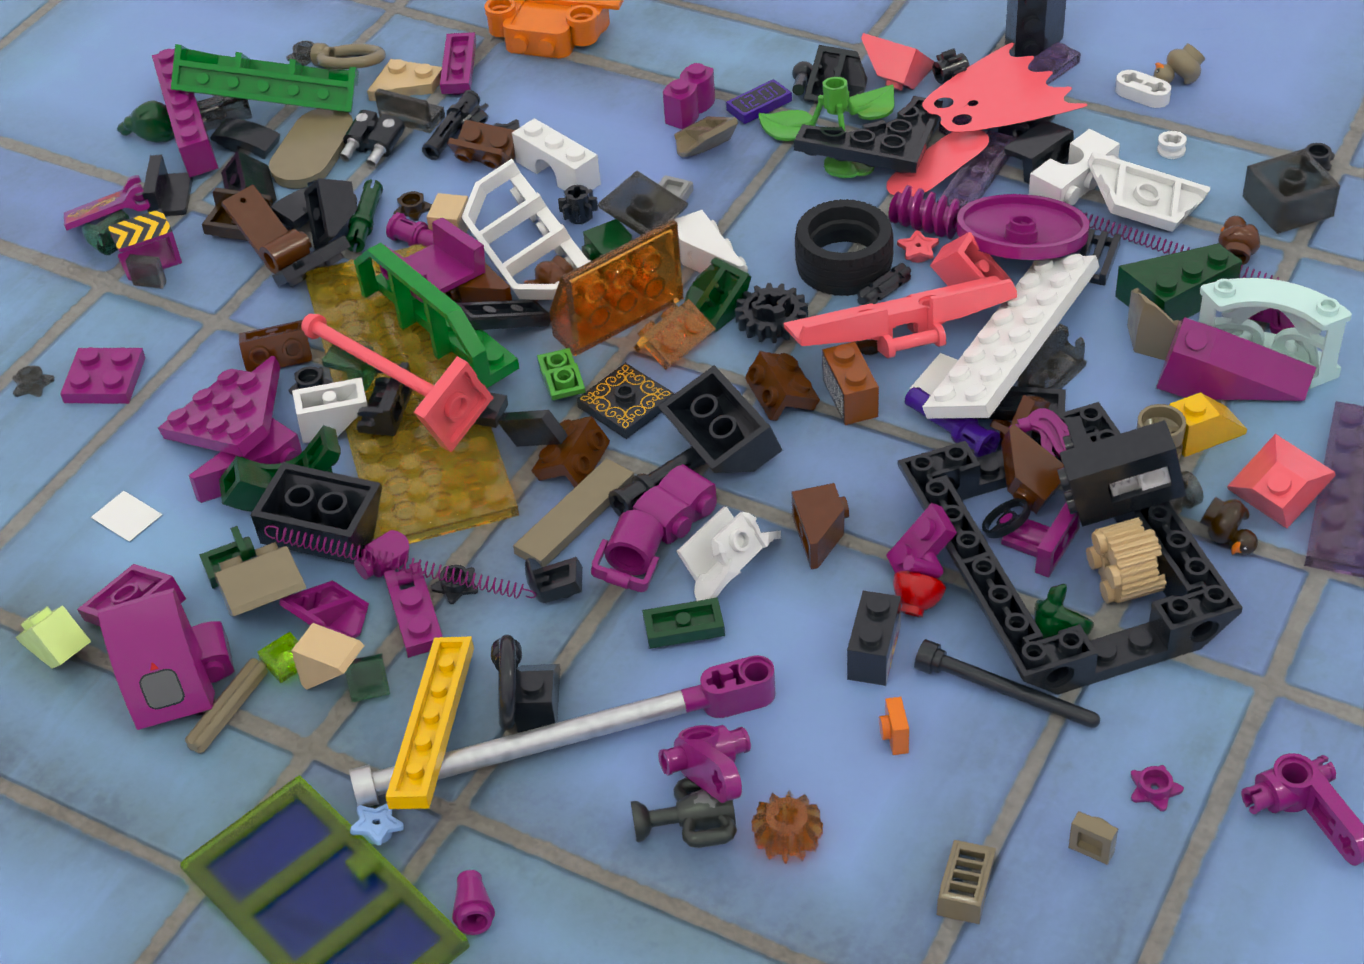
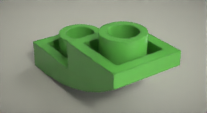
[537,348,586,400]

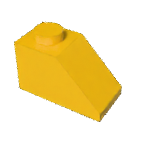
[1169,392,1247,457]

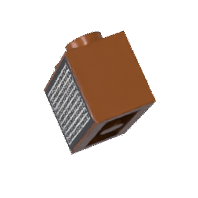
[822,341,879,425]

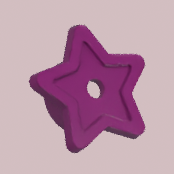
[1131,765,1184,812]

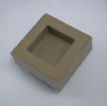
[1068,811,1118,865]

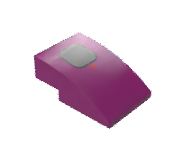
[97,588,215,730]

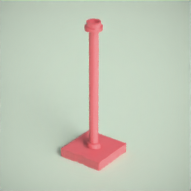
[301,313,494,452]

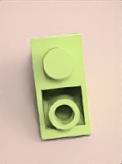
[16,605,91,668]

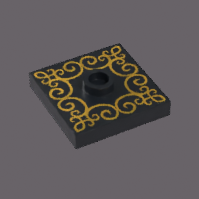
[577,362,674,439]

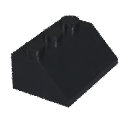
[1005,0,1066,60]
[658,365,783,473]
[250,462,382,564]

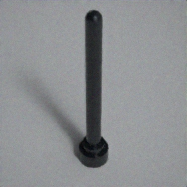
[914,639,1100,728]

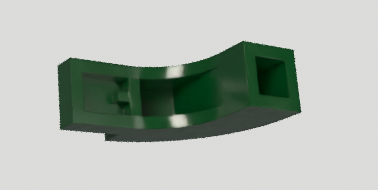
[219,425,341,512]

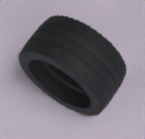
[795,199,894,296]

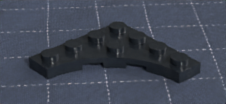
[794,96,943,173]

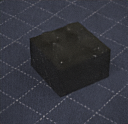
[1242,149,1341,234]

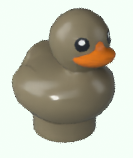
[1153,43,1205,84]

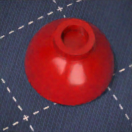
[893,571,946,618]

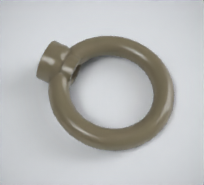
[310,43,386,70]

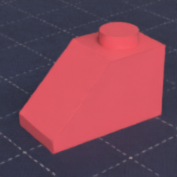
[930,232,1012,286]

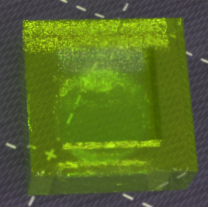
[257,631,298,683]

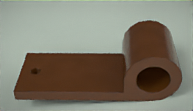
[221,185,312,274]

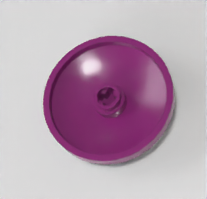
[956,194,1090,260]

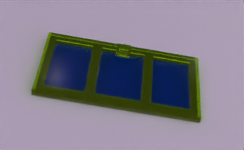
[180,775,470,964]

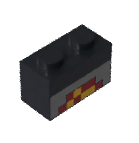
[847,590,901,686]

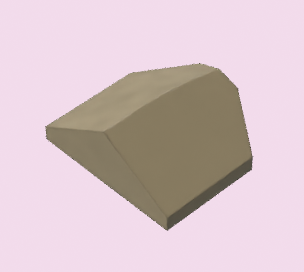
[674,116,738,157]
[1127,288,1179,360]

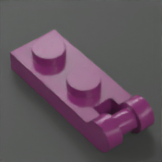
[383,562,443,658]

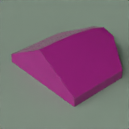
[279,580,369,638]

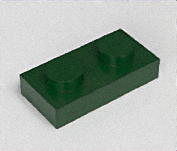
[642,597,725,649]

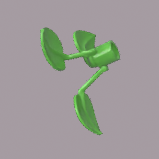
[759,77,894,178]

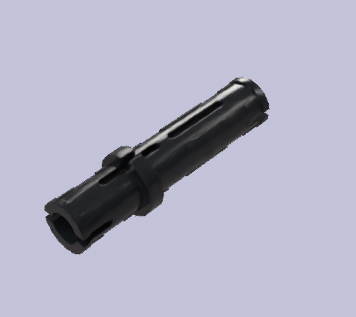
[422,90,481,160]

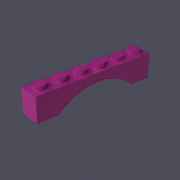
[152,49,219,177]

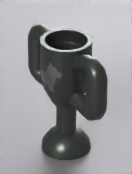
[630,777,737,848]

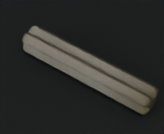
[185,658,268,754]

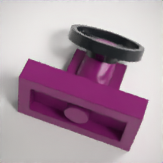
[982,498,1080,578]

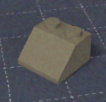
[213,542,306,617]

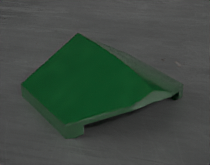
[680,257,751,332]

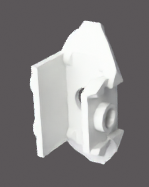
[676,506,781,601]

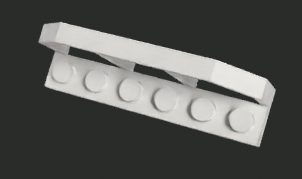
[461,159,611,301]

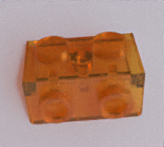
[633,299,715,370]

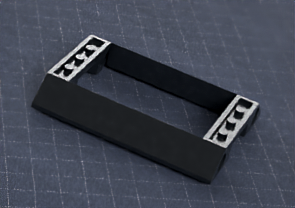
[898,402,1243,695]

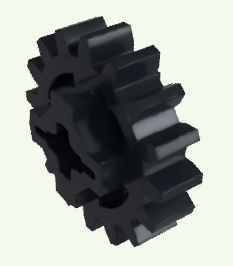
[735,283,808,343]

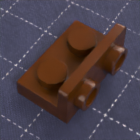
[447,119,515,169]
[239,320,312,372]

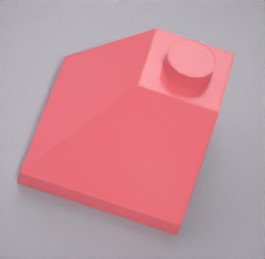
[861,33,934,91]
[1227,434,1336,529]

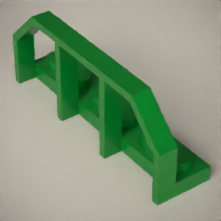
[171,44,359,113]
[354,242,520,388]

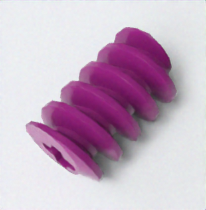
[888,185,960,240]

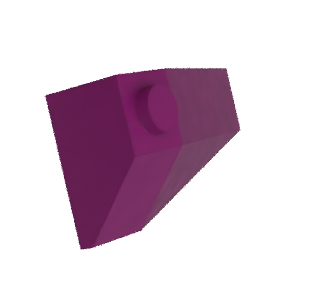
[1156,317,1316,401]

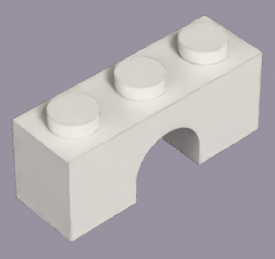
[512,118,601,191]
[1029,129,1120,205]

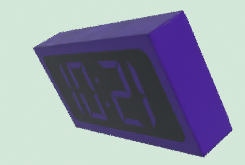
[726,79,792,124]

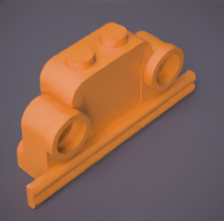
[484,0,624,58]

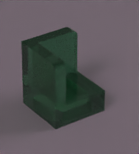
[322,344,378,392]

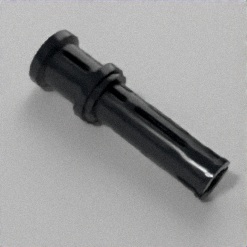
[608,446,706,517]

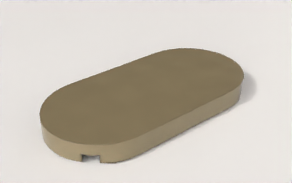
[269,109,353,189]

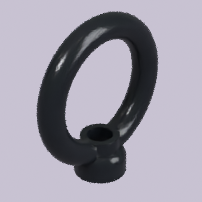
[491,634,522,730]

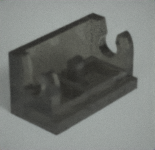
[1017,324,1087,389]

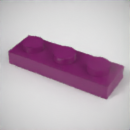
[440,32,476,95]

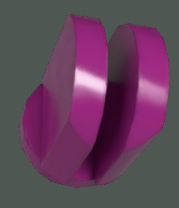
[354,530,409,580]

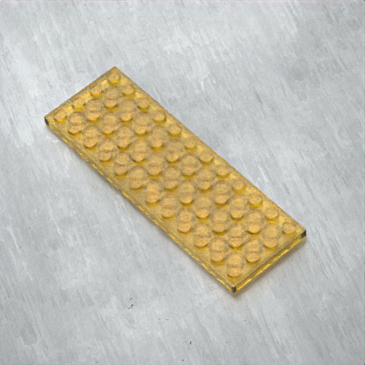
[305,244,519,544]

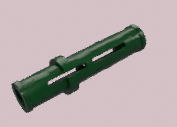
[346,179,383,253]

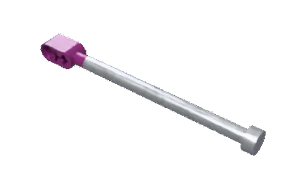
[349,655,776,807]

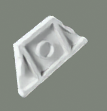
[1088,151,1210,232]

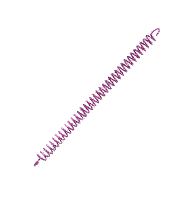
[1080,210,1279,280]
[264,526,536,599]

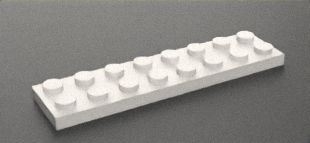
[922,254,1100,419]

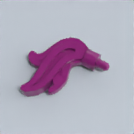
[1009,408,1069,459]

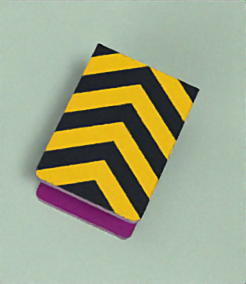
[108,209,182,280]

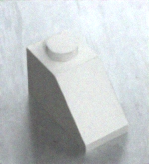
[292,377,367,444]

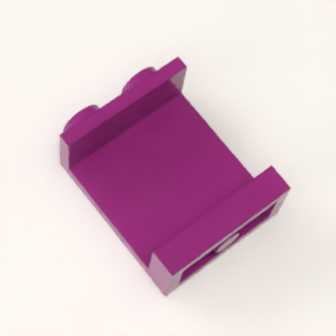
[380,217,485,304]

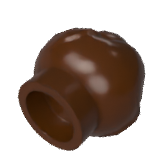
[1218,216,1261,265]
[524,255,574,302]

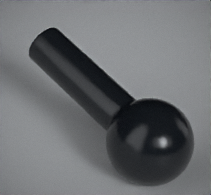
[792,61,813,96]

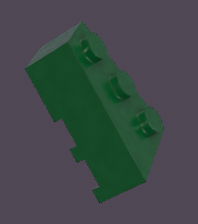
[1115,243,1242,321]

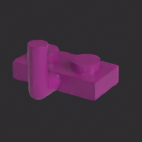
[886,503,957,578]

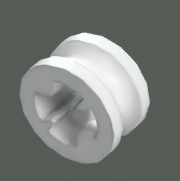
[1157,131,1187,159]

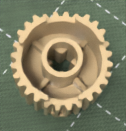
[1086,517,1167,604]

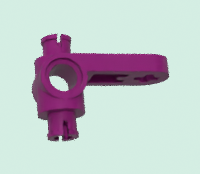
[658,725,751,803]
[1241,753,1364,866]

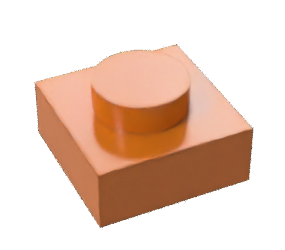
[879,696,909,755]

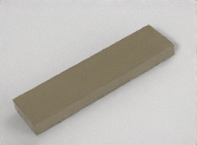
[513,458,635,567]

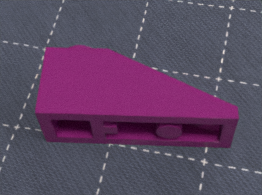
[188,418,302,503]

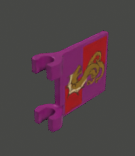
[64,175,150,230]

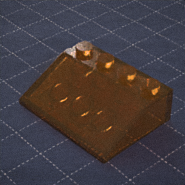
[549,219,684,356]

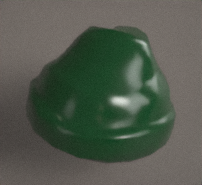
[117,100,175,143]
[1034,584,1094,639]

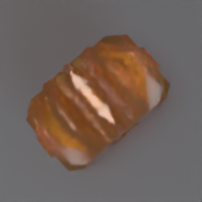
[751,790,823,864]

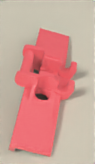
[783,275,1017,358]

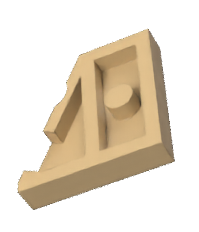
[367,59,442,101]

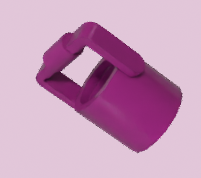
[591,510,664,592]

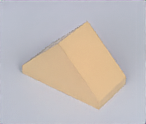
[291,623,365,690]

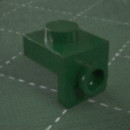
[199,526,257,589]

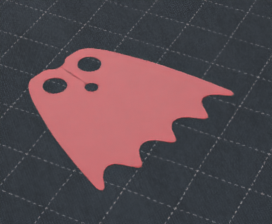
[922,43,1088,132]

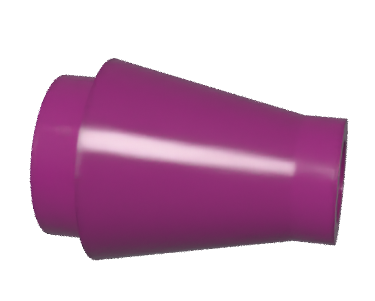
[452,870,495,935]

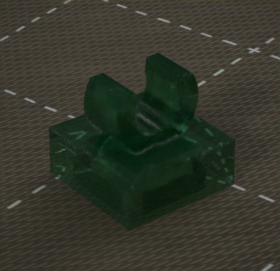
[345,653,390,702]

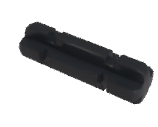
[857,263,911,305]

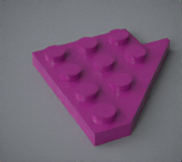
[158,356,281,457]

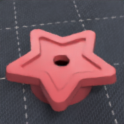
[897,230,939,263]

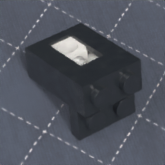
[1057,416,1187,527]

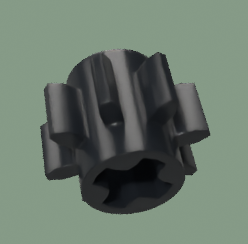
[932,48,970,84]
[558,185,598,224]

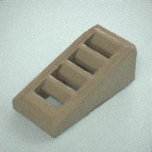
[937,840,996,924]

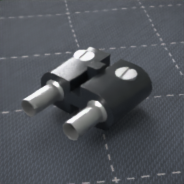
[339,110,406,168]

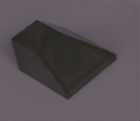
[598,171,688,241]

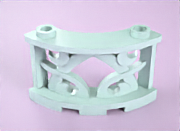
[1199,278,1352,389]

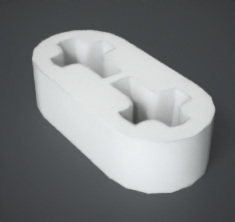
[1115,70,1171,108]

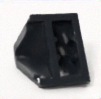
[804,45,868,103]

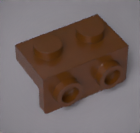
[745,351,820,421]
[531,416,610,488]

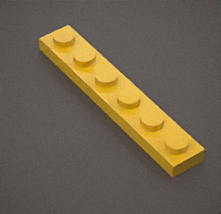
[385,636,474,809]

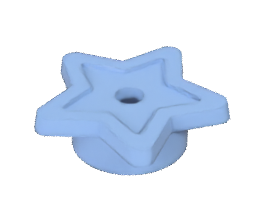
[350,803,404,845]

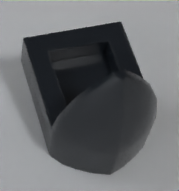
[525,557,583,603]

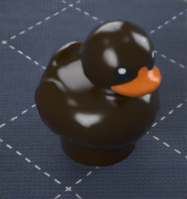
[1200,497,1258,555]

